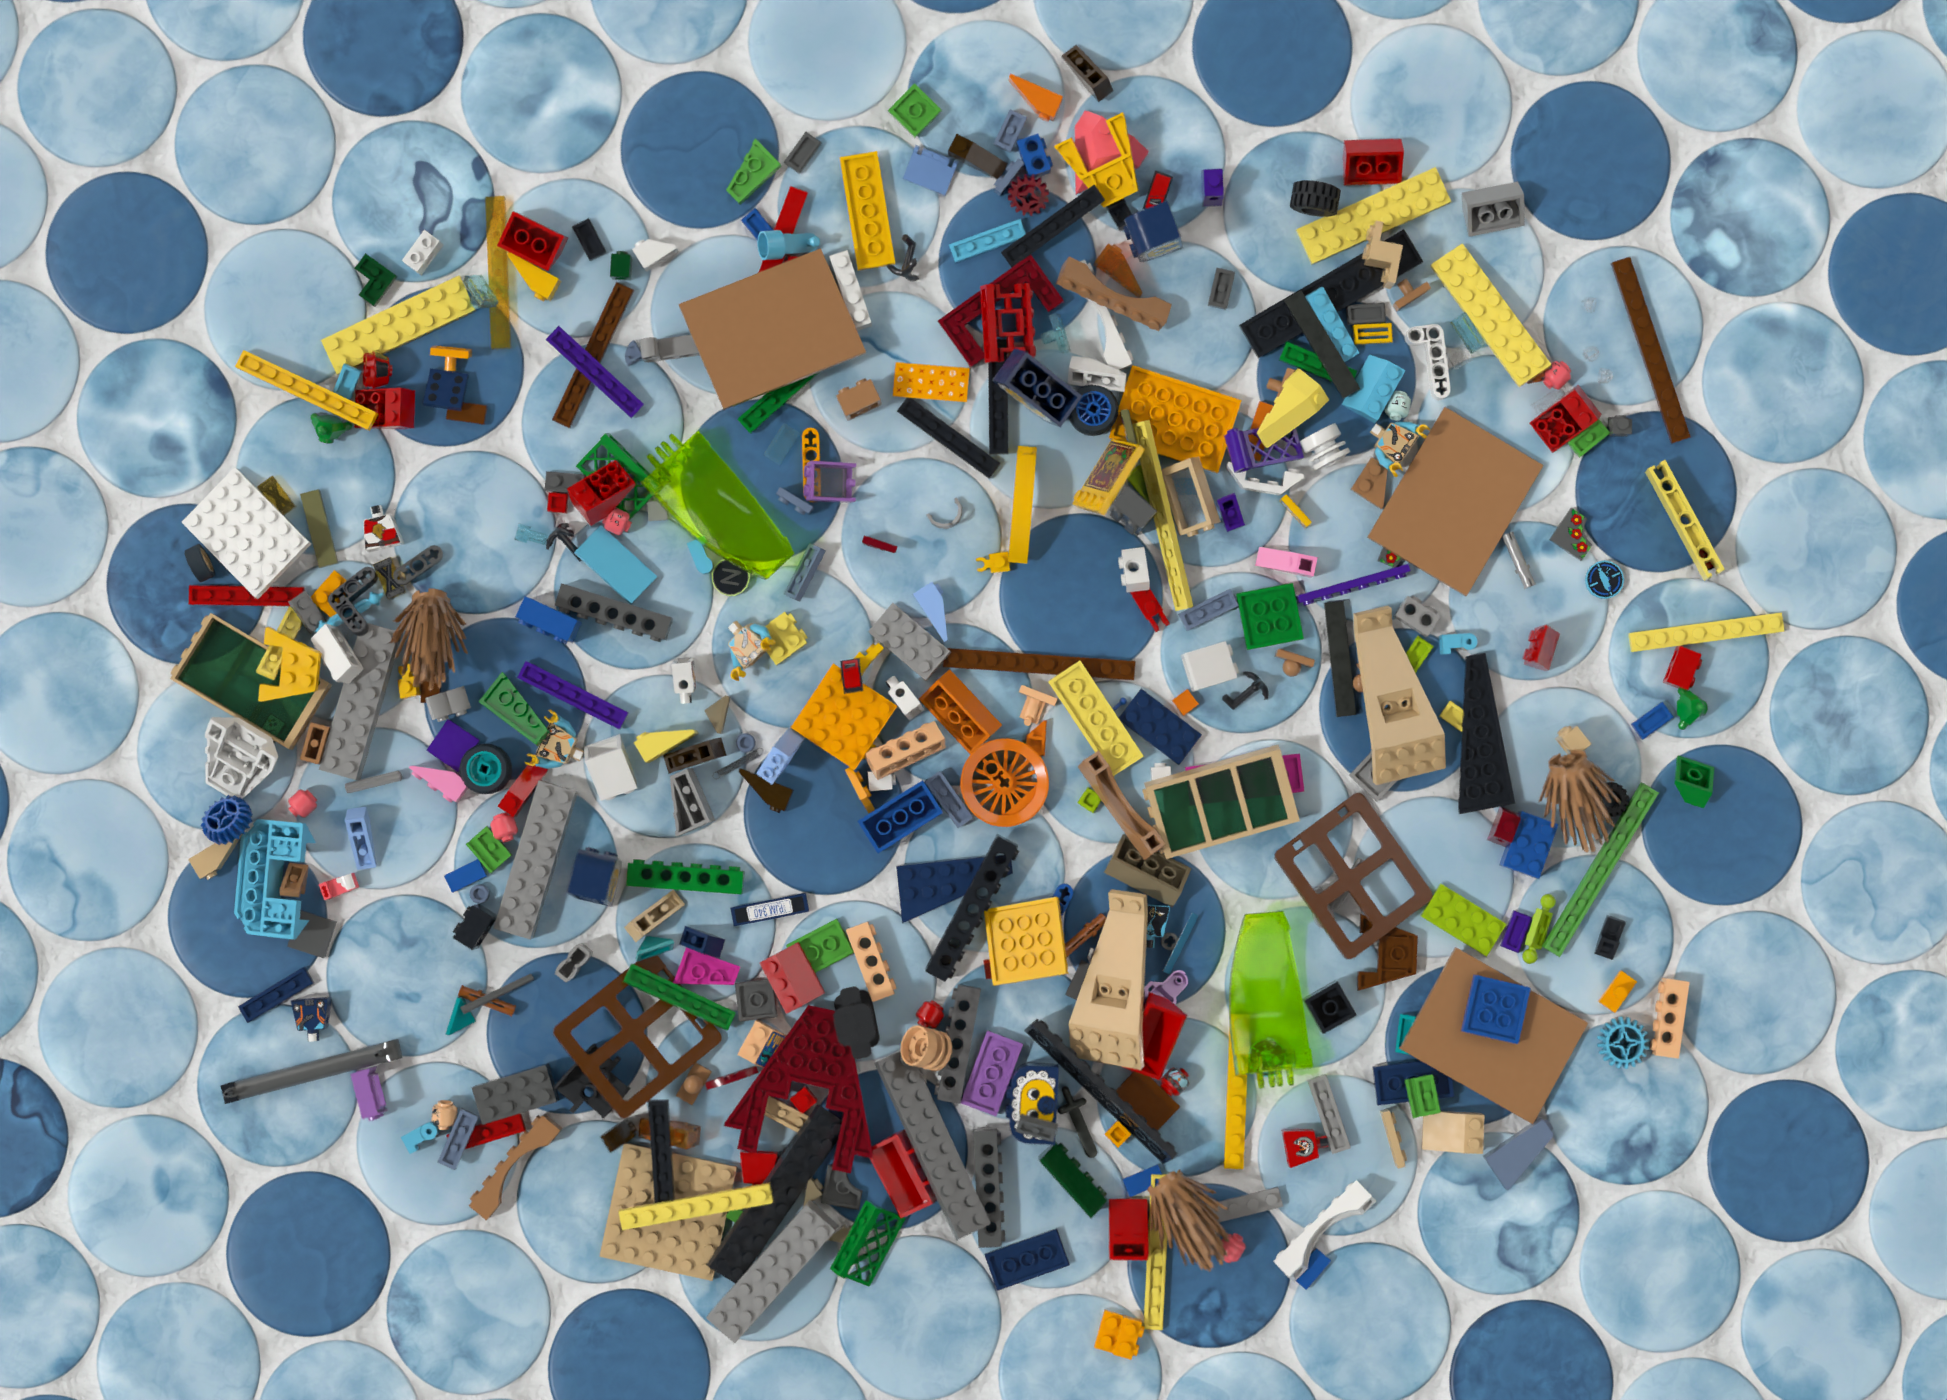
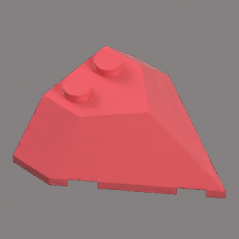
[1075,110,1149,195]

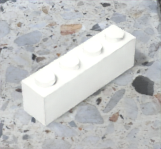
[829,250,872,331]

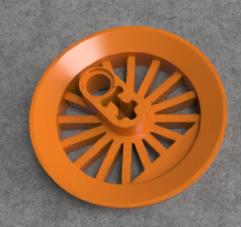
[960,738,1049,827]

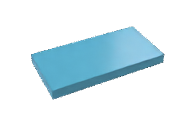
[574,525,657,605]

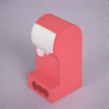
[319,873,359,900]

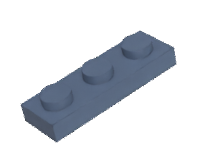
[784,543,826,602]
[1178,589,1239,631]
[925,771,973,828]
[437,1109,479,1170]

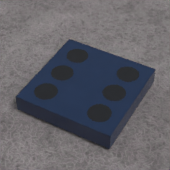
[423,368,469,411]

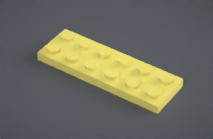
[1048,660,1144,776]

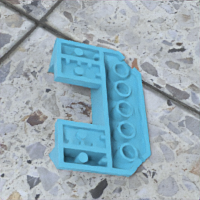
[234,819,316,939]

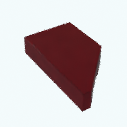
[862,536,898,554]

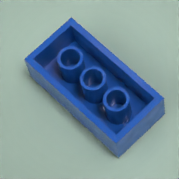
[858,780,943,853]

